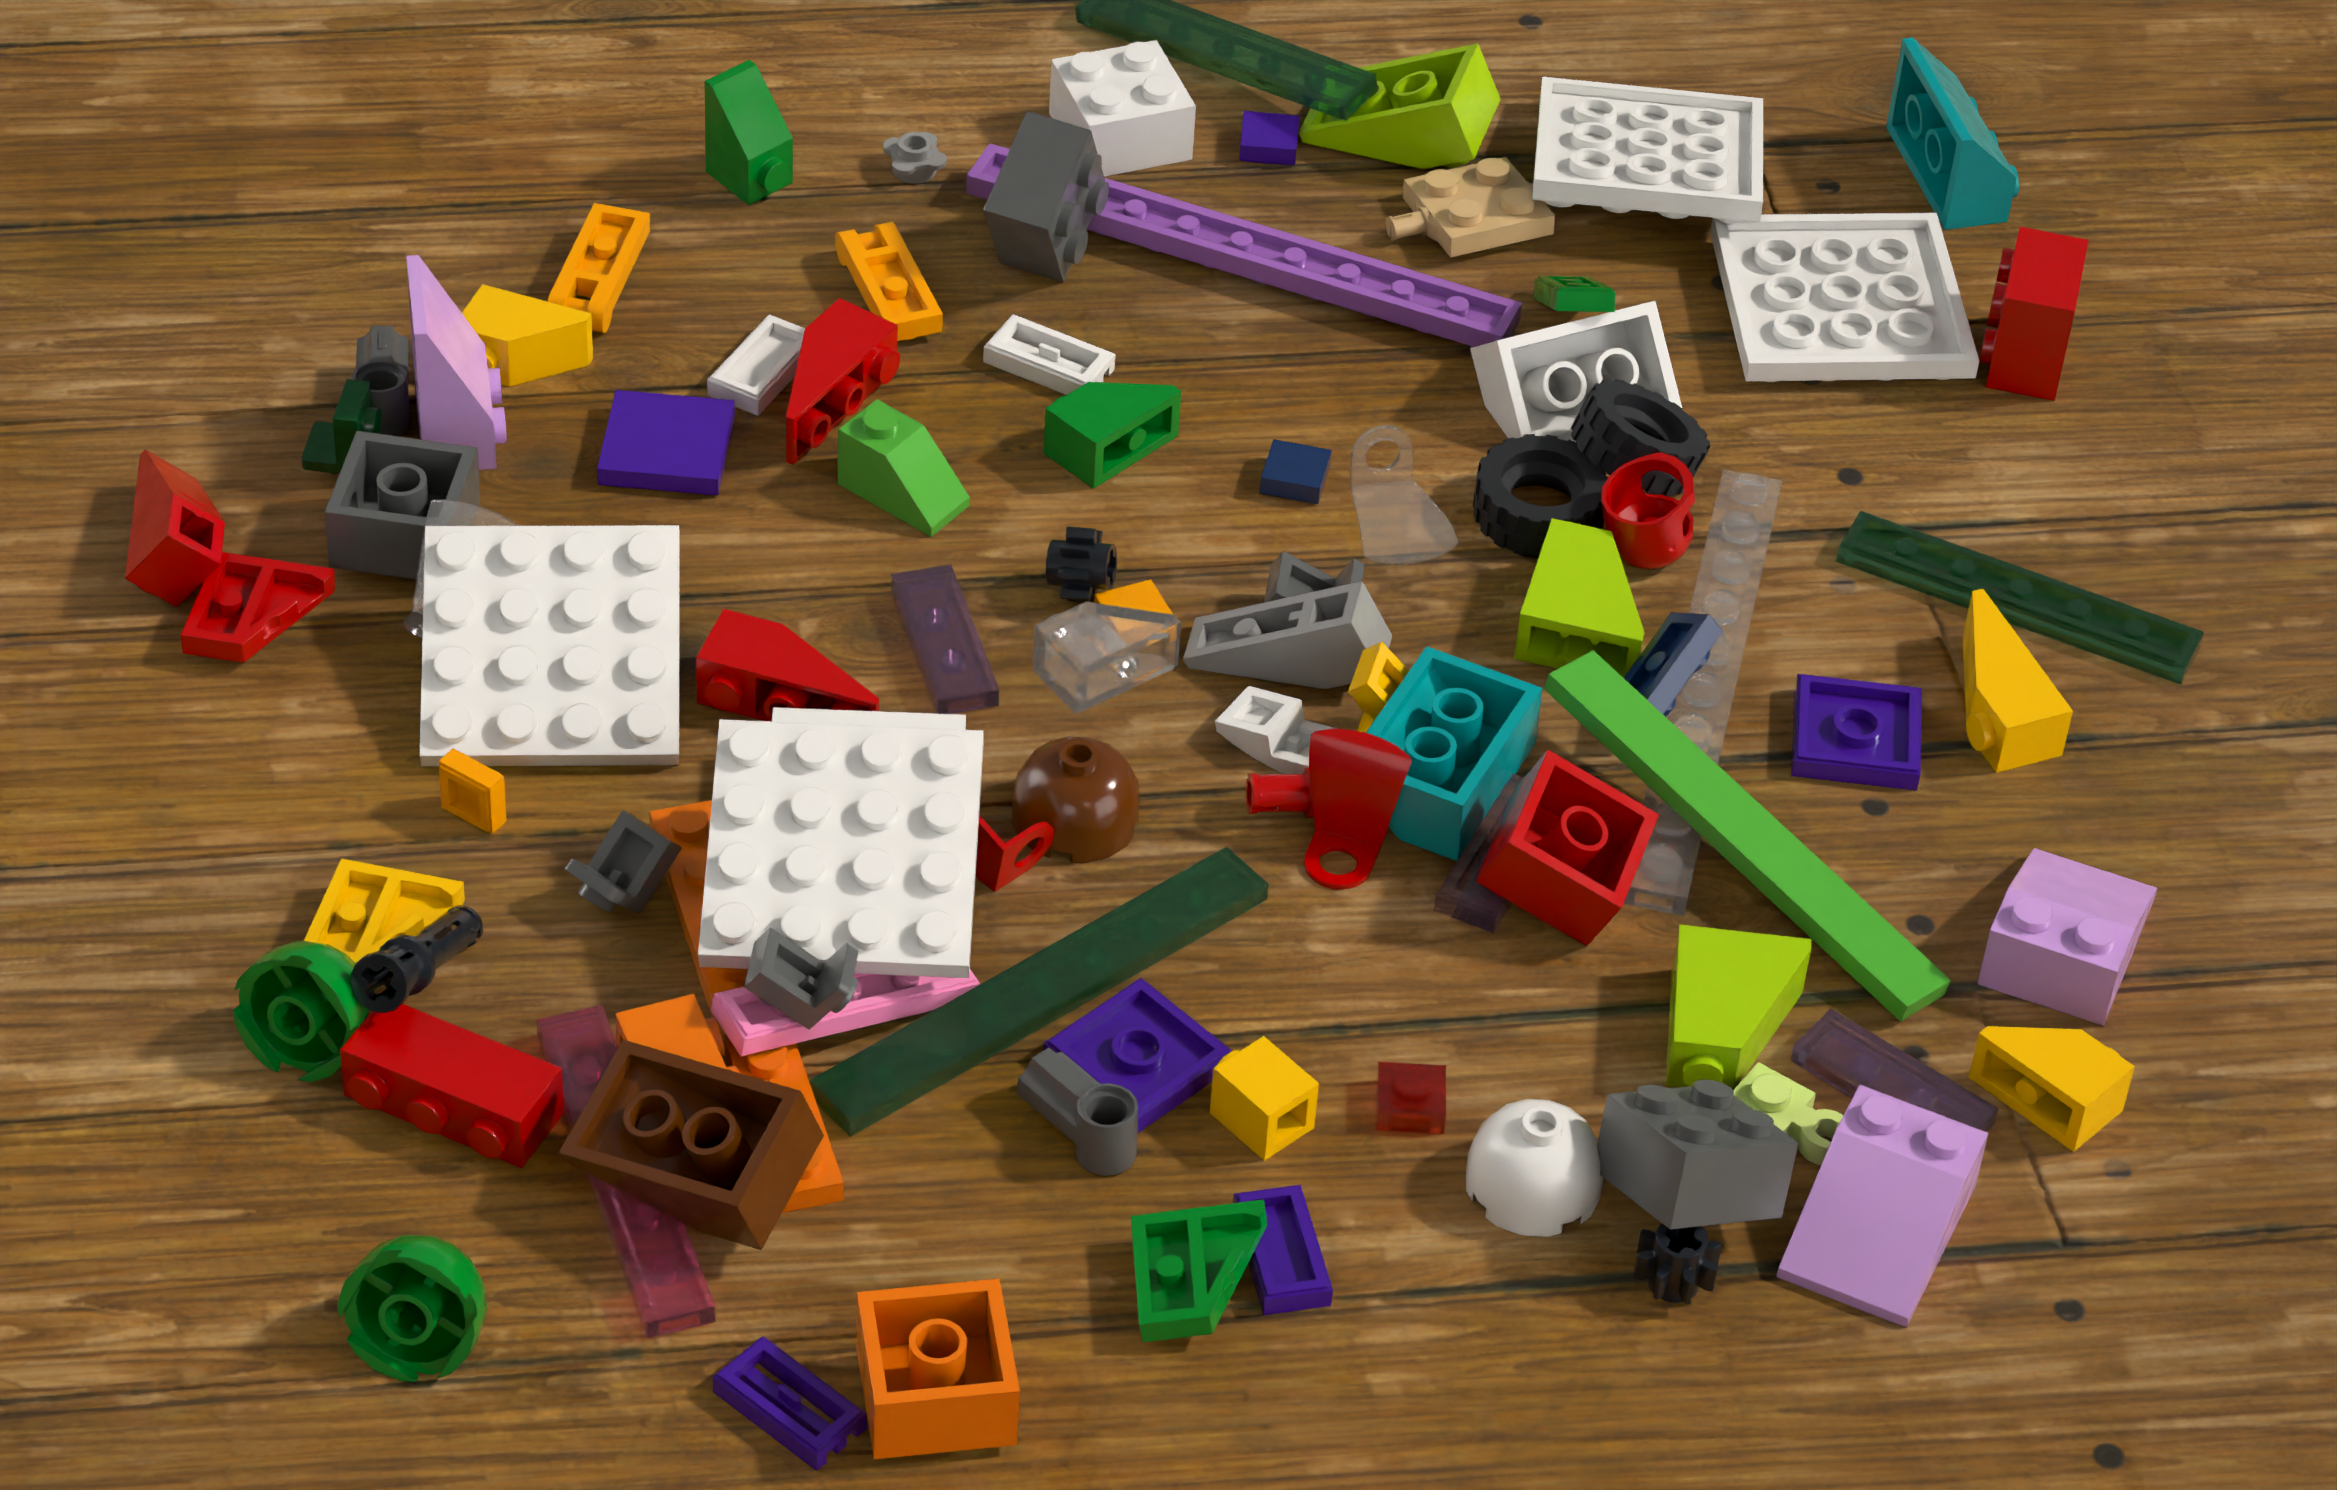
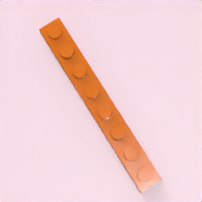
[649,800,844,1213]

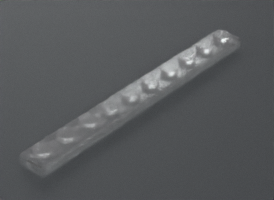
[1624,469,1782,916]

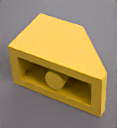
[462,284,593,387]
[1968,1026,2135,1152]

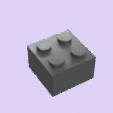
[983,111,1109,282]
[325,431,480,581]
[1597,1080,1799,1229]

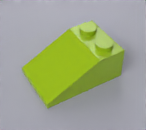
[1299,43,1501,169]

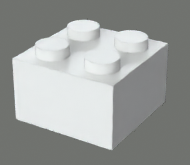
[1049,40,1196,177]

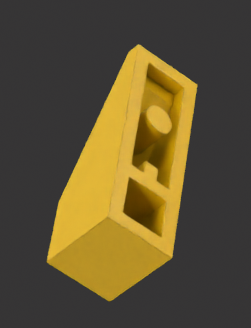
[1963,589,2073,773]

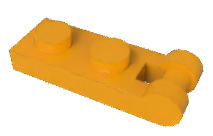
[548,203,650,333]
[835,222,943,341]

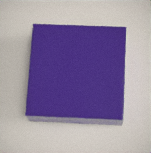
[1239,111,1299,166]

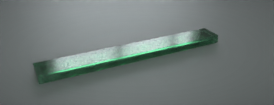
[809,846,1269,1137]

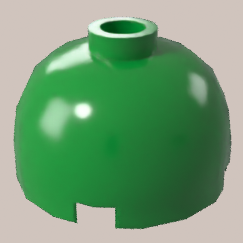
[233,941,371,1082]
[337,1235,488,1382]

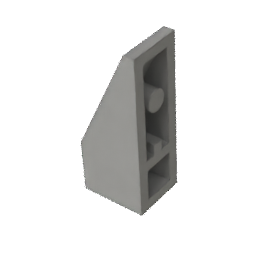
[1183,581,1392,689]

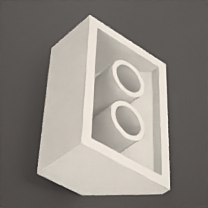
[1470,301,1683,442]

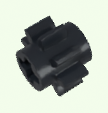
[1046,527,1117,603]
[1634,1223,1722,1304]

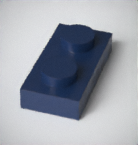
[1624,612,1723,717]

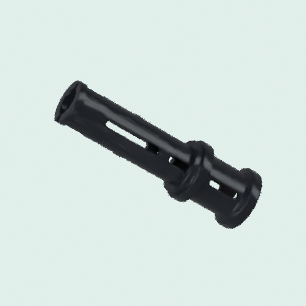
[351,905,483,1013]

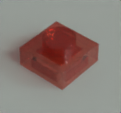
[1376,1062,1446,1134]

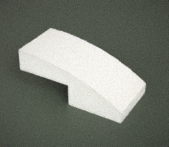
[1215,686,1337,774]

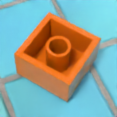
[856,1278,1020,1459]

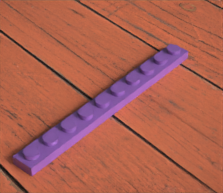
[966,143,1522,347]

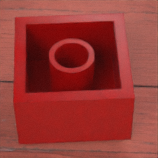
[1979,226,2089,401]
[1475,750,1659,946]

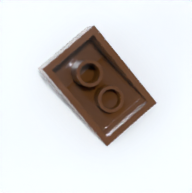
[559,1040,824,1250]

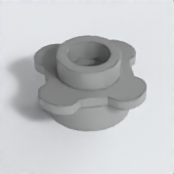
[883,132,947,184]

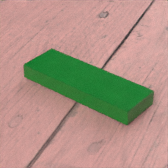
[1534,276,1616,312]

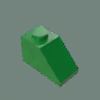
[704,59,793,205]
[1043,382,1181,489]

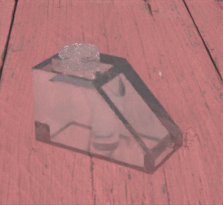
[1033,602,1181,714]

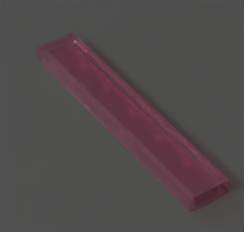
[536,1005,716,1338]

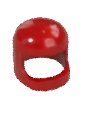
[1601,452,1695,569]

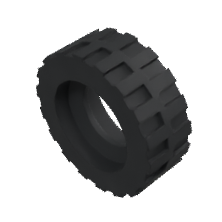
[1571,379,1710,496]
[1473,434,1608,558]

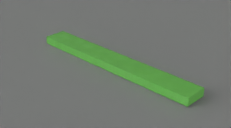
[1544,650,1951,1022]

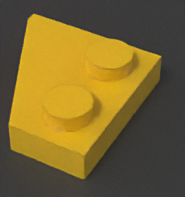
[304,858,465,963]

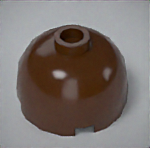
[1012,736,1140,863]

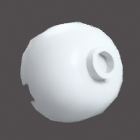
[1466,1099,1603,1237]

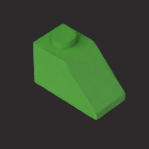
[838,399,970,537]

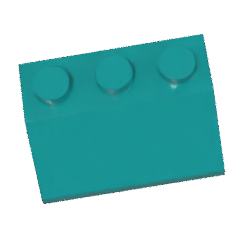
[1886,37,2019,230]
[1366,646,1542,861]

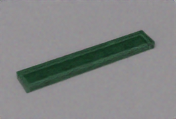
[1075,0,1378,121]
[1836,511,2204,685]

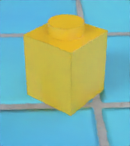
[1209,1036,1319,1161]

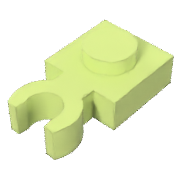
[1733,1062,1843,1165]

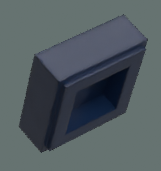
[1260,439,1332,504]

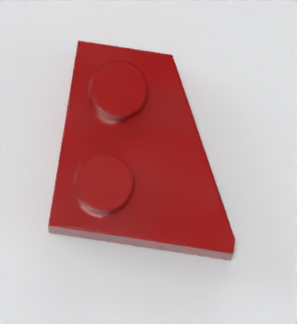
[180,552,336,663]

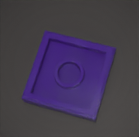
[597,390,735,495]
[1791,674,1922,791]
[1043,978,1232,1134]

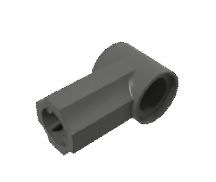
[352,326,410,437]
[1017,1048,1138,1176]

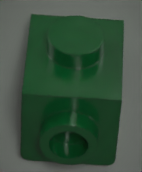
[301,379,382,474]

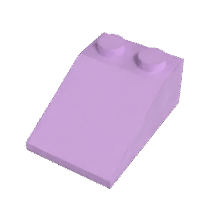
[406,255,507,470]
[1978,848,2158,1026]
[1776,1085,1988,1328]

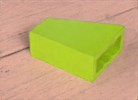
[1514,518,1645,678]
[1666,924,1812,1090]

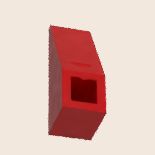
[786,298,900,465]
[125,449,225,607]
[696,609,879,722]

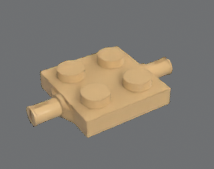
[1385,157,1555,257]

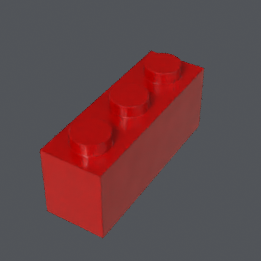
[340,1004,564,1168]

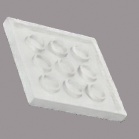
[1532,77,1763,224]
[1710,213,1979,382]
[420,525,680,767]
[698,719,984,978]

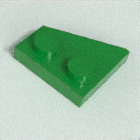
[1131,1199,1267,1342]

